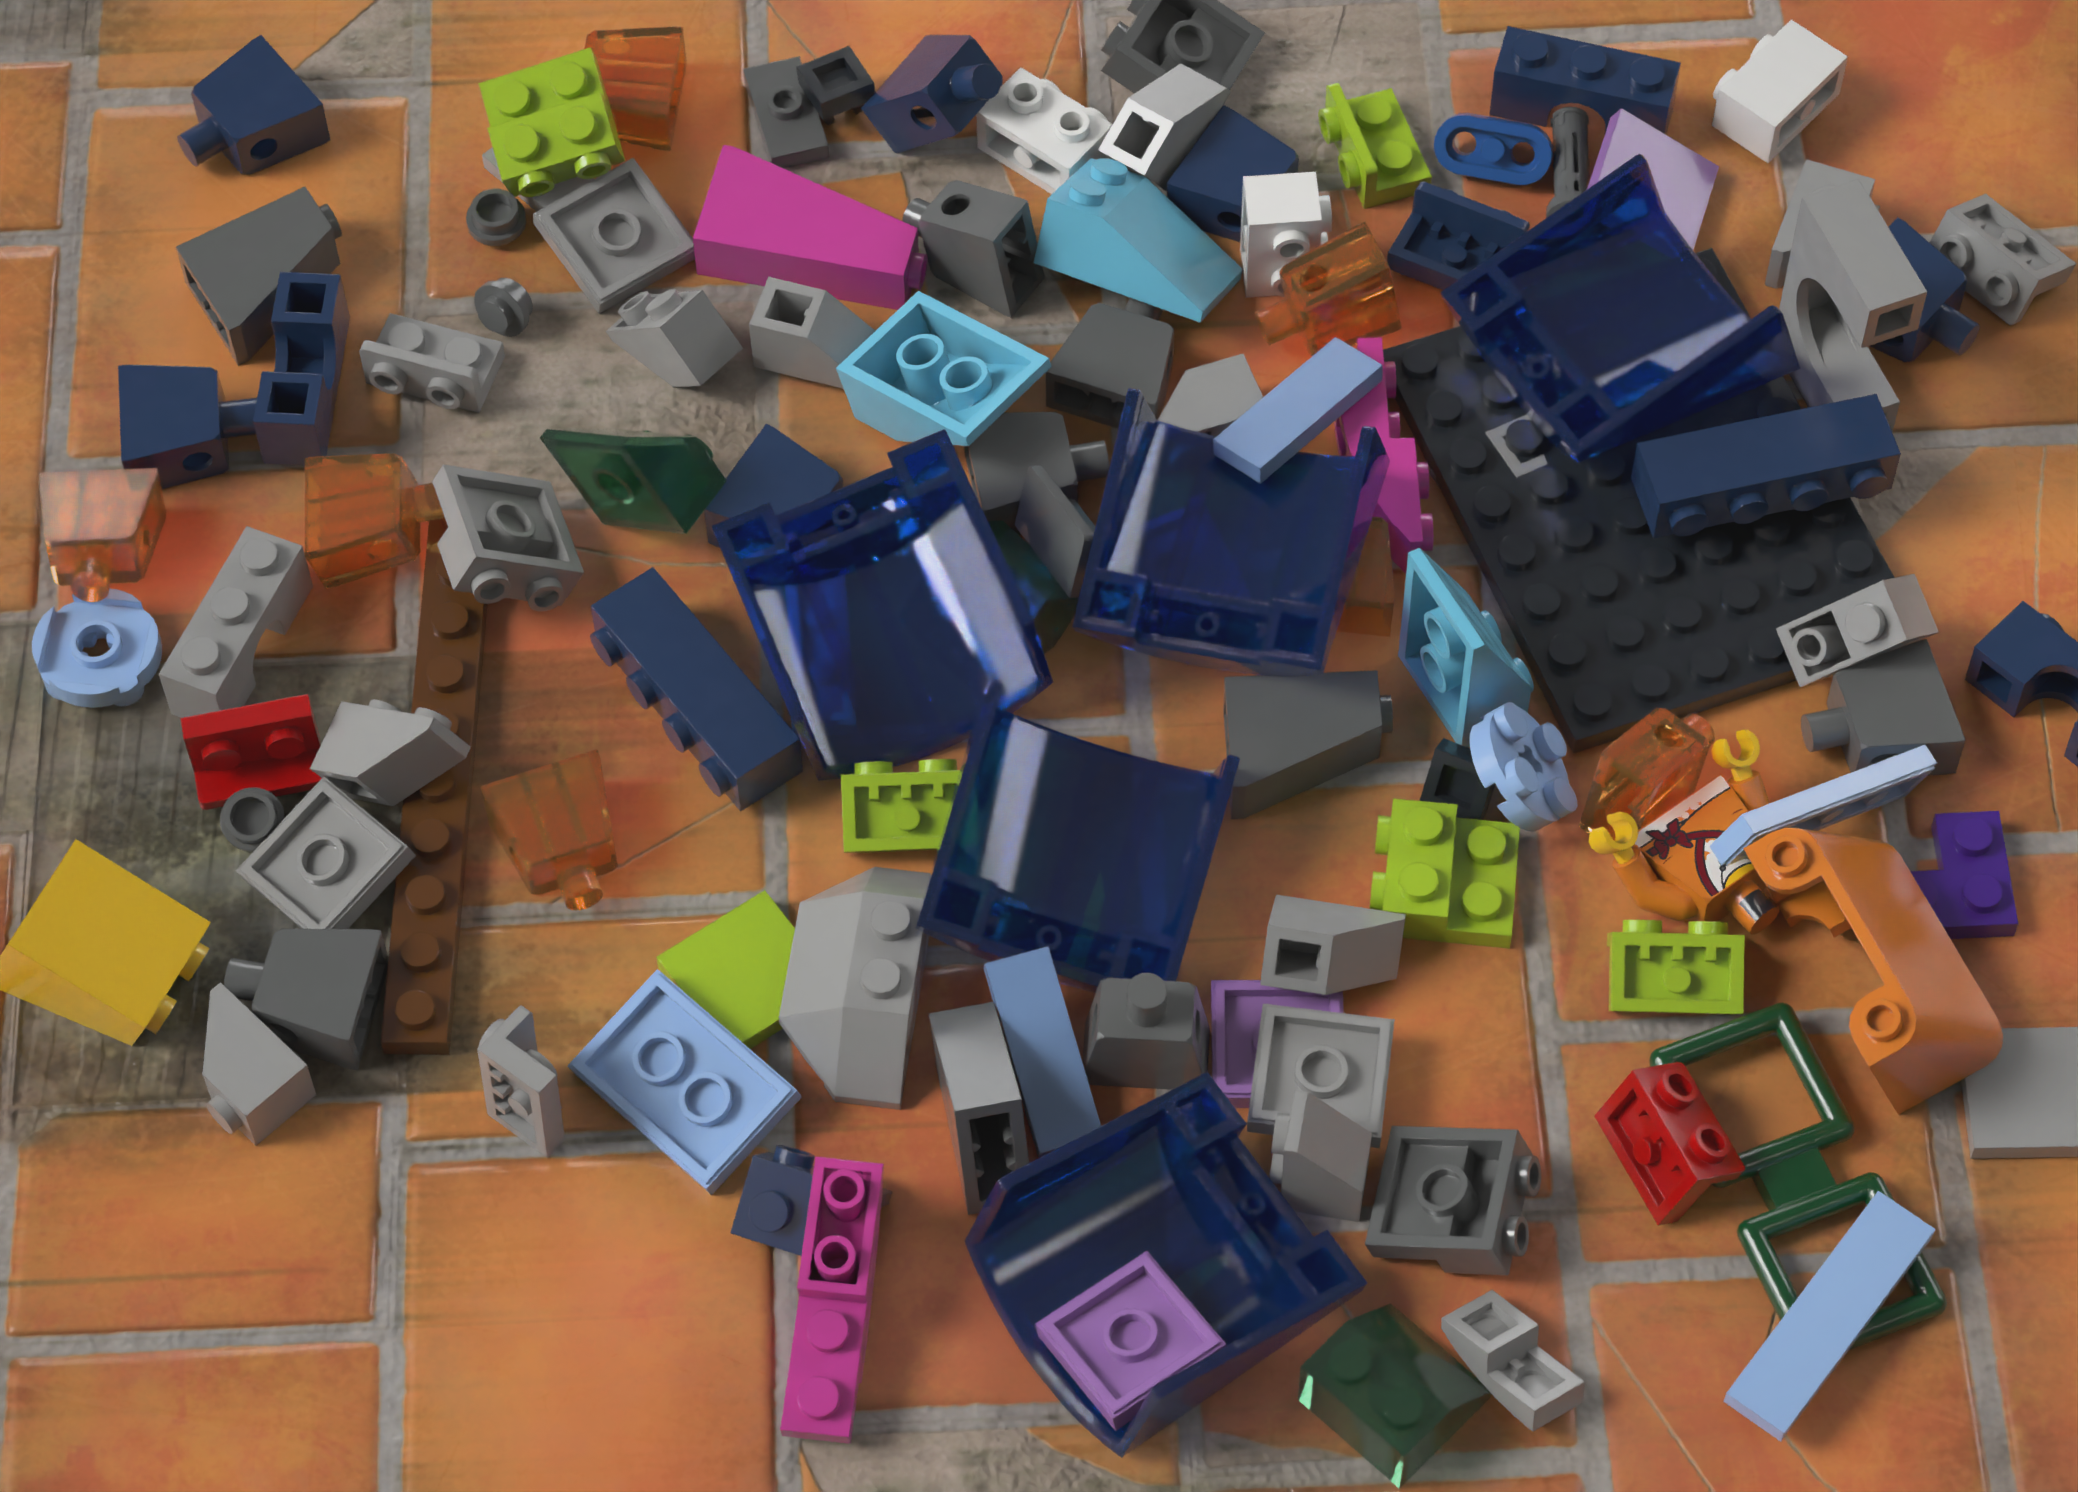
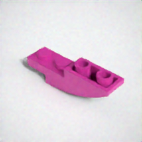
[1334,337,1433,574]
[780,1157,884,1444]

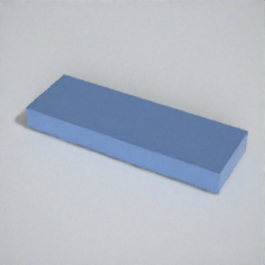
[1213,337,1383,484]
[983,946,1104,1157]

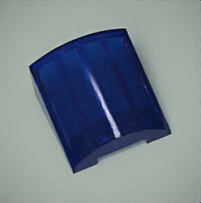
[1440,154,1800,463]
[1072,388,1390,676]
[711,429,1053,781]
[915,679,1240,993]
[964,1072,1367,1458]

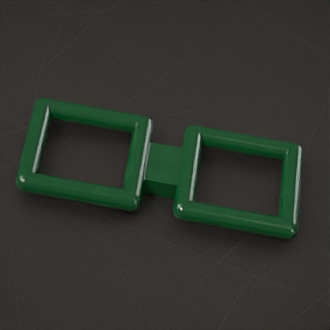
[1649,1003,1947,1351]

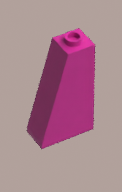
[693,145,928,310]

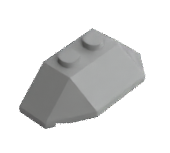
[779,867,939,1110]

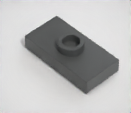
[743,56,829,168]

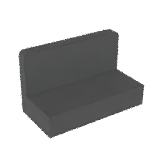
[1014,465,1130,598]

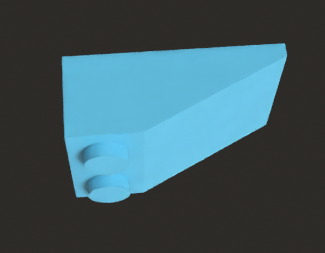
[1034,158,1243,322]
[836,291,1052,446]
[1398,548,1534,748]

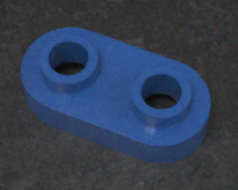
[1434,113,1553,185]

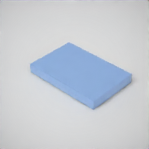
[568,969,802,1195]

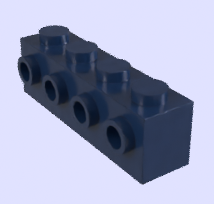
[1631,394,1901,539]
[590,567,803,812]

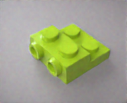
[478,47,626,197]
[1370,798,1520,949]

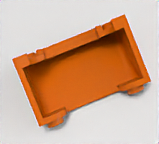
[1743,828,2003,1115]

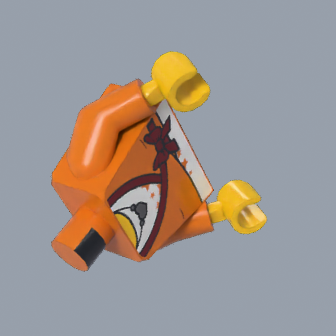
[1589,730,1780,935]

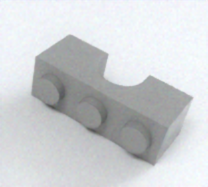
[159,526,313,718]

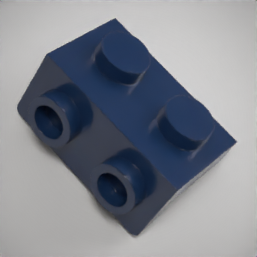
[1386,182,1530,310]
[730,1145,892,1256]

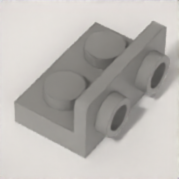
[1930,194,2077,325]
[359,313,505,413]
[477,1005,565,1158]

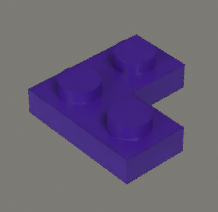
[1910,811,2018,939]

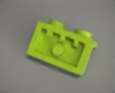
[1318,83,1432,209]
[841,759,973,853]
[1607,920,1745,1015]

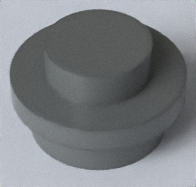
[466,189,526,246]
[474,278,533,337]
[220,787,286,852]

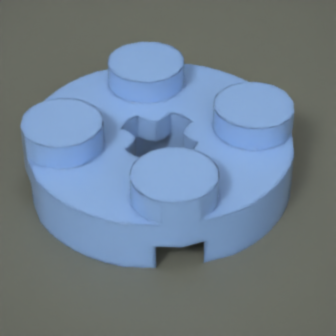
[32,588,162,708]
[1470,702,1578,832]

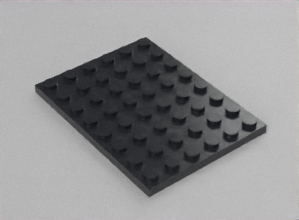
[1383,248,1895,754]

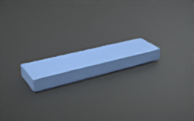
[1710,745,1937,865]
[1723,1191,1935,1442]

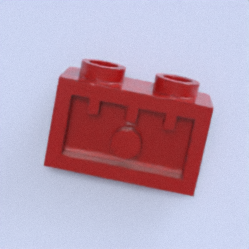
[181,694,322,810]
[1594,1062,1745,1225]

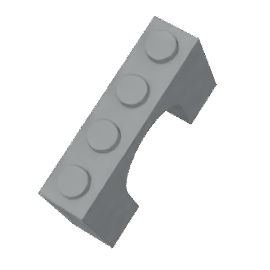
[1772,178,1927,431]

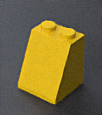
[0,839,211,1046]

